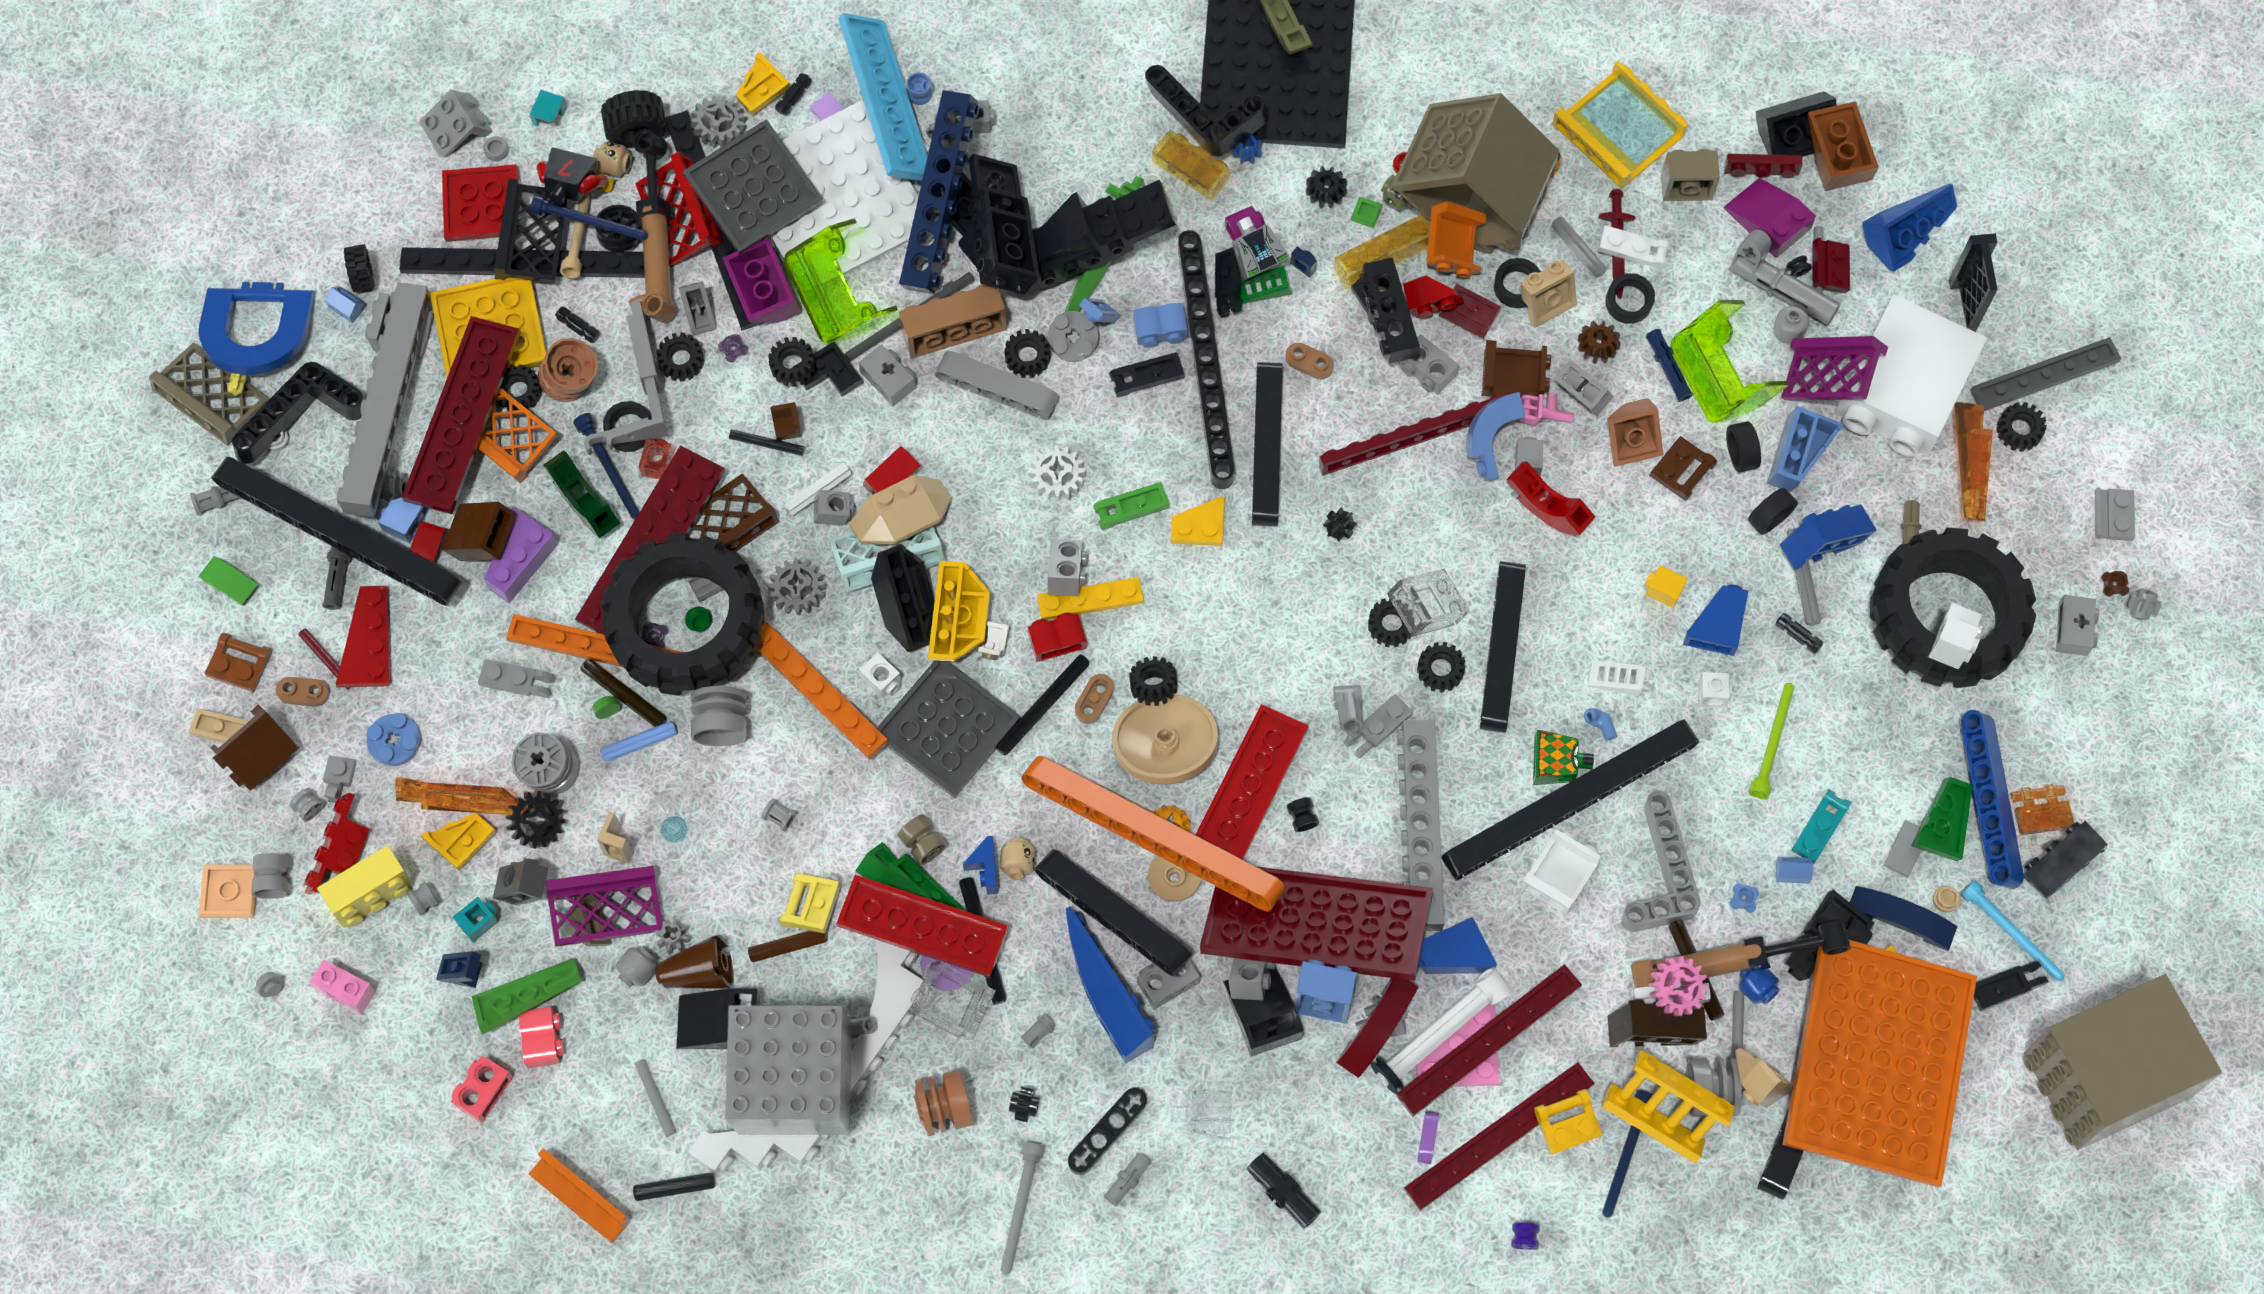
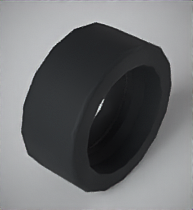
[1493,258,1541,309]
[1605,273,1655,324]
[603,401,651,452]
[1726,421,1761,473]
[1748,488,1798,535]

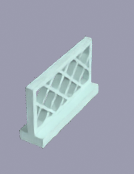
[828,526,945,592]

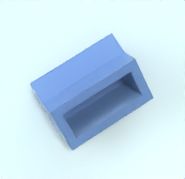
[325,286,364,323]
[1776,856,1813,884]

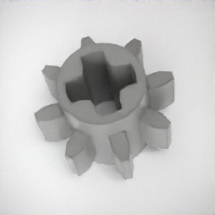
[2127,588,2161,620]
[655,919,690,954]

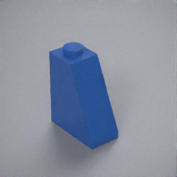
[1683,584,1749,656]
[1418,917,1497,974]

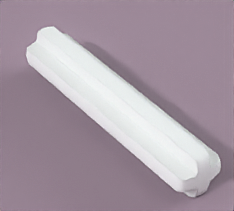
[784,463,851,516]

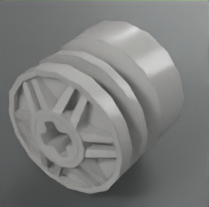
[691,686,747,746]
[511,732,579,796]
[1686,1058,1743,1117]

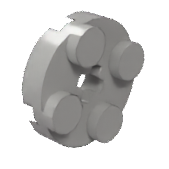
[1048,311,1098,362]

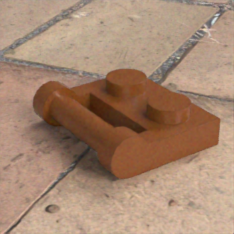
[204,632,272,692]

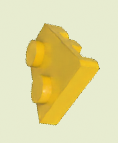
[1171,497,1225,546]
[421,813,496,871]

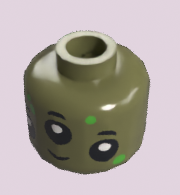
[1381,175,1413,211]

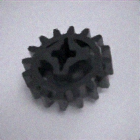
[505,790,565,849]

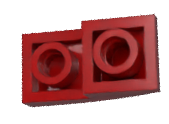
[409,521,446,564]

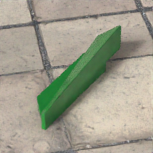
[855,842,964,911]

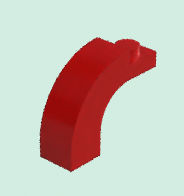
[1506,462,1596,535]

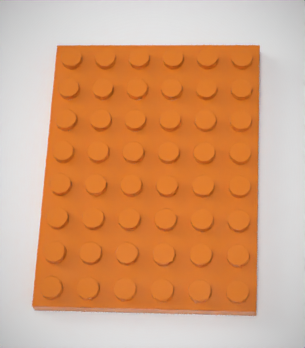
[1782,940,1977,1188]

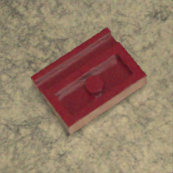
[1813,238,1850,293]
[1439,283,1501,340]

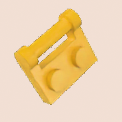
[1534,1089,1603,1154]

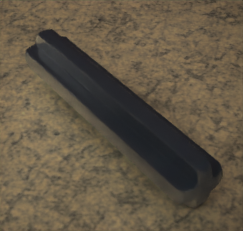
[633,1173,715,1201]

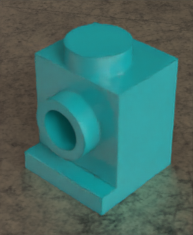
[453,897,498,943]

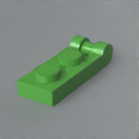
[1093,482,1169,530]

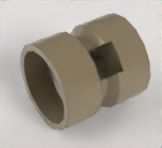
[897,814,947,865]

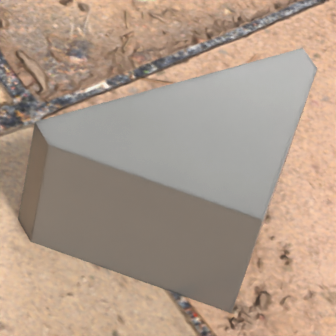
[679,281,717,335]

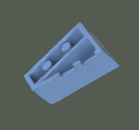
[1767,406,1845,492]

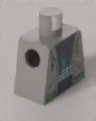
[1232,216,1290,281]

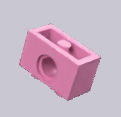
[309,959,376,1015]

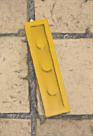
[1037,577,1144,621]

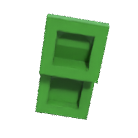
[198,556,258,606]

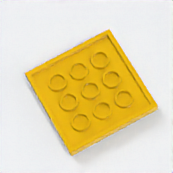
[430,277,546,378]

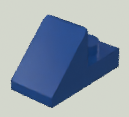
[963,836,998,895]

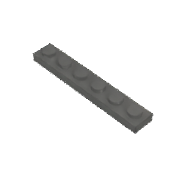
[1970,337,2121,412]

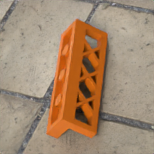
[528,1148,630,1243]

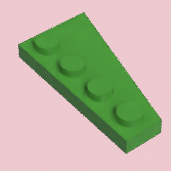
[471,958,582,1035]

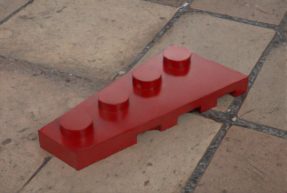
[336,586,390,687]

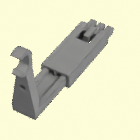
[584,301,668,455]

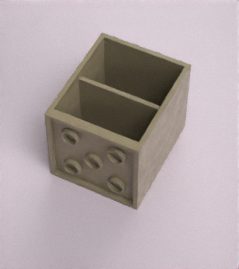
[2024,974,2223,1151]

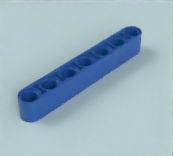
[1961,710,2024,889]

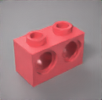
[451,1056,513,1123]

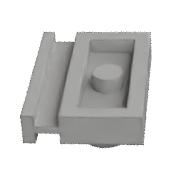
[2095,488,2135,541]

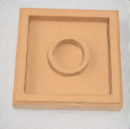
[199,865,257,918]

